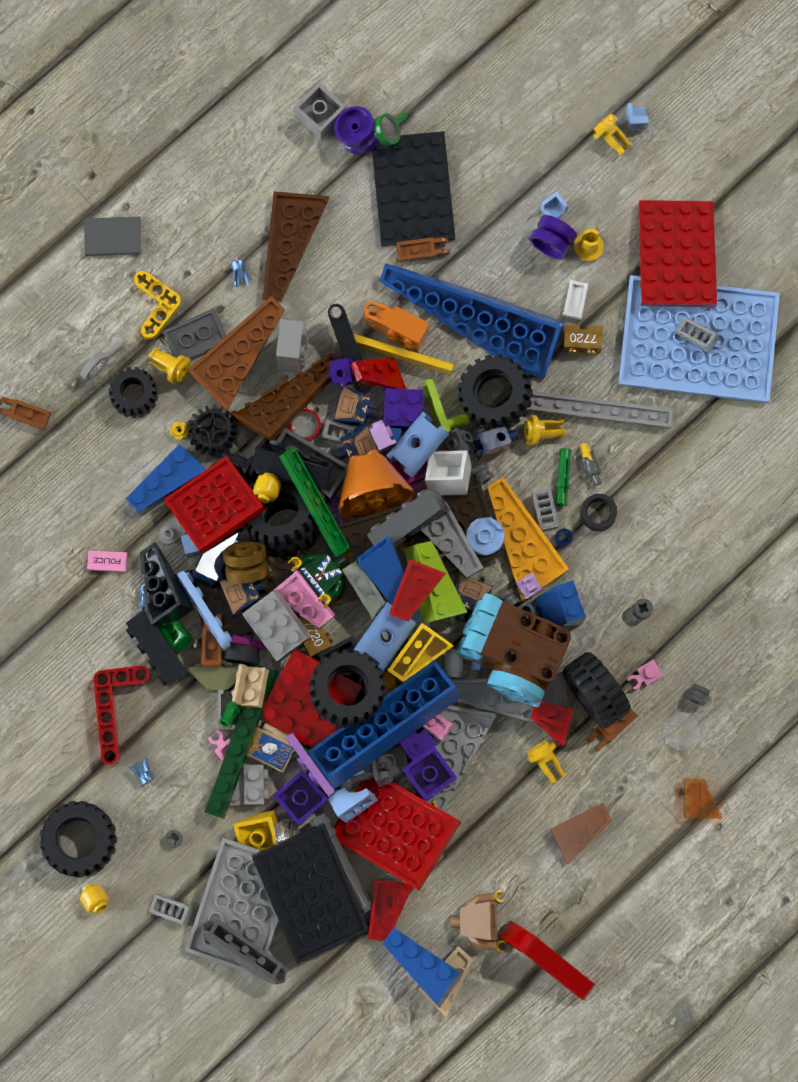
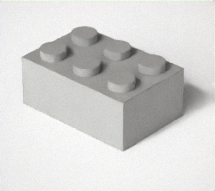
[276,319,308,373]
[242,589,311,661]

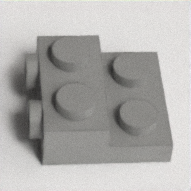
[229,765,268,806]

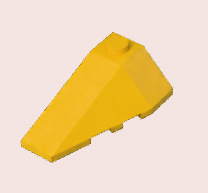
[233,810,282,850]

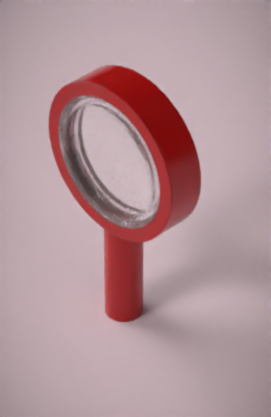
[289,406,321,441]

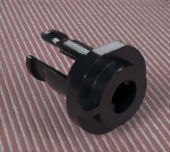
[221,450,260,486]

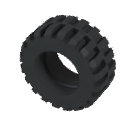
[458,354,533,430]
[245,480,319,555]
[310,649,386,728]
[562,652,631,728]
[39,801,117,878]

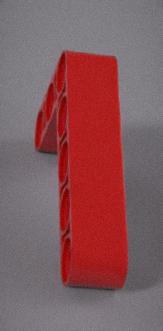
[93,666,151,767]
[498,920,595,1001]

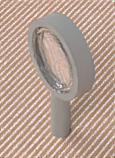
[80,342,123,381]

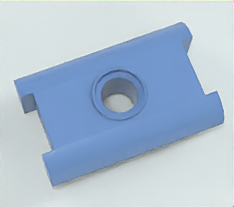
[386,412,450,478]
[353,602,417,671]

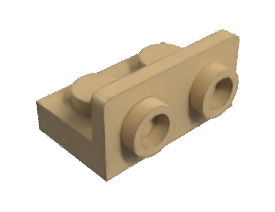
[232,664,269,708]

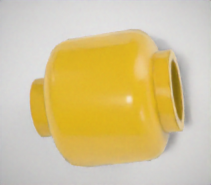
[253,473,281,503]
[80,884,109,914]

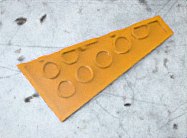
[487,476,569,602]

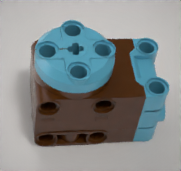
[456,593,571,707]

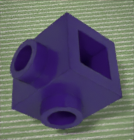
[329,357,356,386]

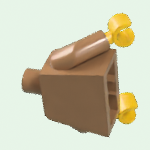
[451,890,506,952]

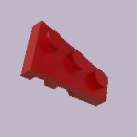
[389,559,446,621]
[368,879,413,941]

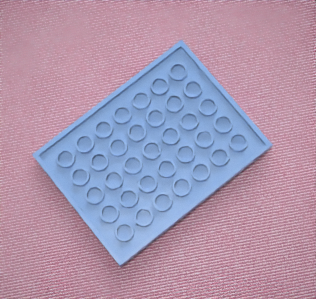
[618,275,780,403]

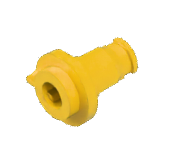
[593,113,633,156]
[574,228,604,262]
[148,348,191,384]
[524,415,566,445]
[526,740,567,784]

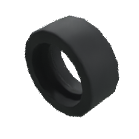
[580,494,617,531]
[222,643,260,666]

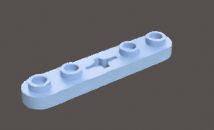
[176,570,232,650]

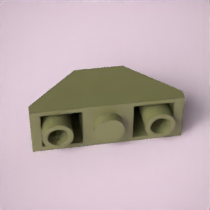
[189,663,241,693]

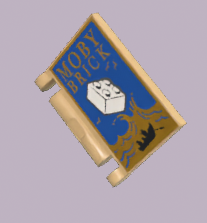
[248,720,299,773]

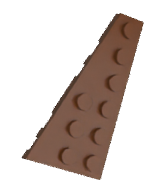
[188,296,285,412]

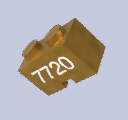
[563,325,603,356]
[299,618,333,658]

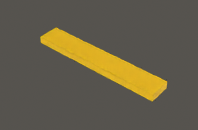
[354,334,454,376]

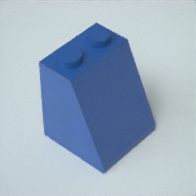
[534,581,586,629]

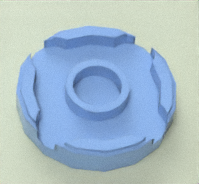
[466,517,505,556]

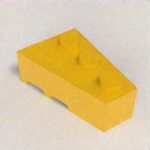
[387,623,455,682]

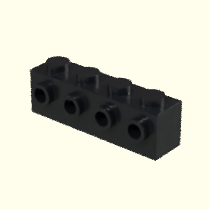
[126,610,190,688]

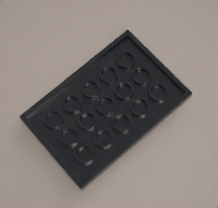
[372,131,455,246]
[251,822,369,964]

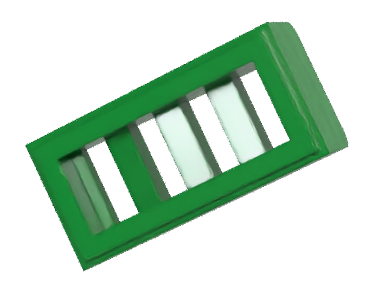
[157,620,193,651]

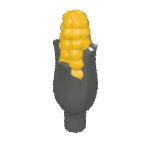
[580,443,602,486]

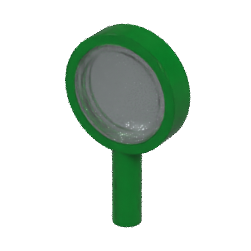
[374,112,408,146]

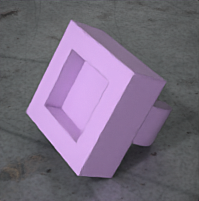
[516,573,542,600]

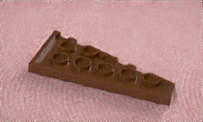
[263,191,330,302]
[229,353,340,441]

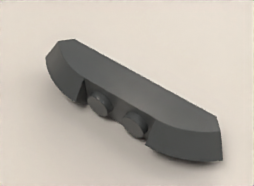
[201,918,287,985]

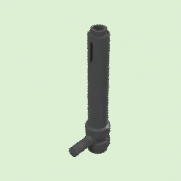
[310,813,372,914]

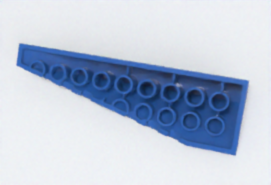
[380,263,565,379]

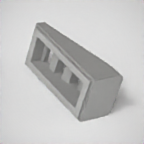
[675,317,719,353]
[319,419,357,444]
[531,488,559,531]
[149,894,195,926]

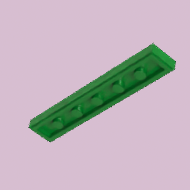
[279,447,349,557]

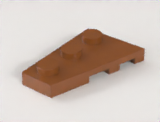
[550,803,612,864]

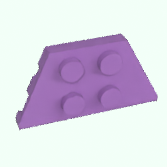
[286,733,335,796]

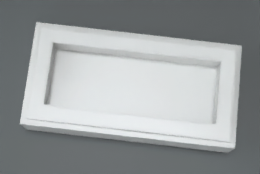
[563,280,589,321]

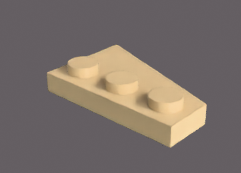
[418,946,473,1018]

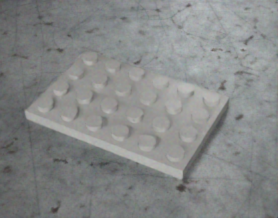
[185,837,279,975]

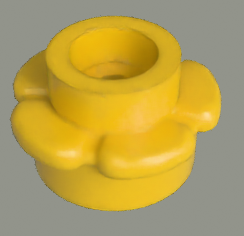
[170,422,189,440]

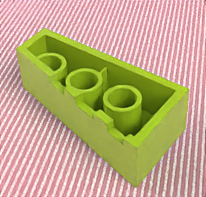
[404,541,467,624]

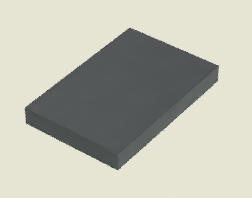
[84,216,142,256]
[162,308,226,360]

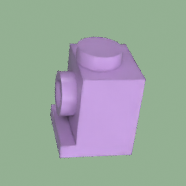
[370,420,397,451]

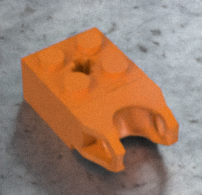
[363,301,429,353]

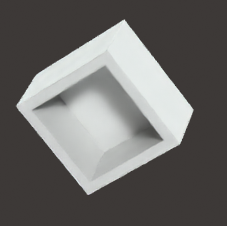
[425,450,472,495]

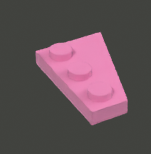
[273,570,335,628]

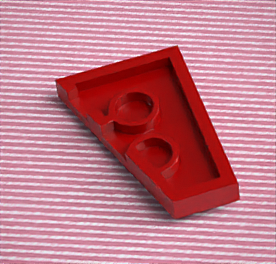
[350,357,407,389]

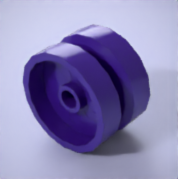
[334,106,379,155]
[529,215,577,260]

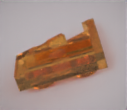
[683,778,722,819]

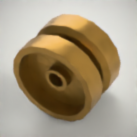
[223,541,269,583]

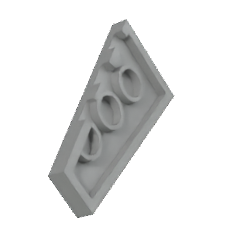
[421,502,484,578]

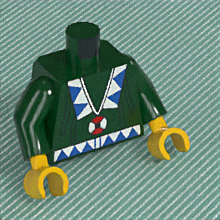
[288,553,348,609]

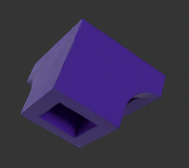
[399,729,437,762]

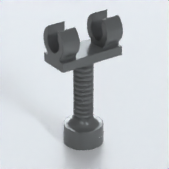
[341,755,393,791]

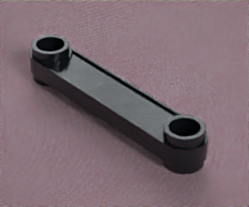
[328,303,371,393]

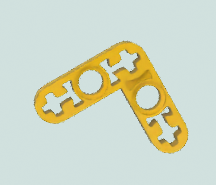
[134,271,181,340]

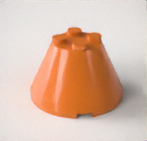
[338,450,414,519]

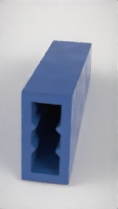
[357,535,404,604]

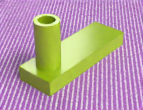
[422,378,469,432]

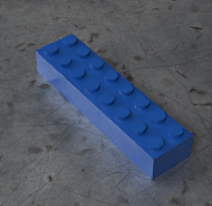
[308,661,462,789]

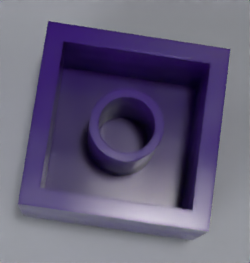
[384,388,423,432]
[402,746,457,802]
[273,770,329,827]

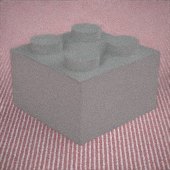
[293,82,346,140]

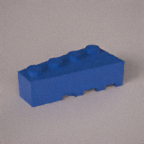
[126,444,206,516]
[383,928,462,1008]

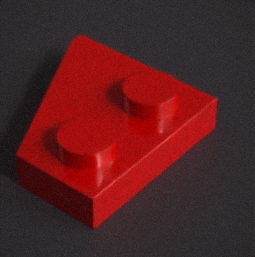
[530,701,574,746]

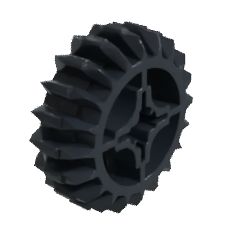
[187,405,238,456]

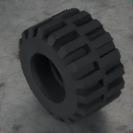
[108,367,158,418]

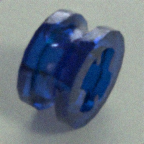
[555,528,573,547]

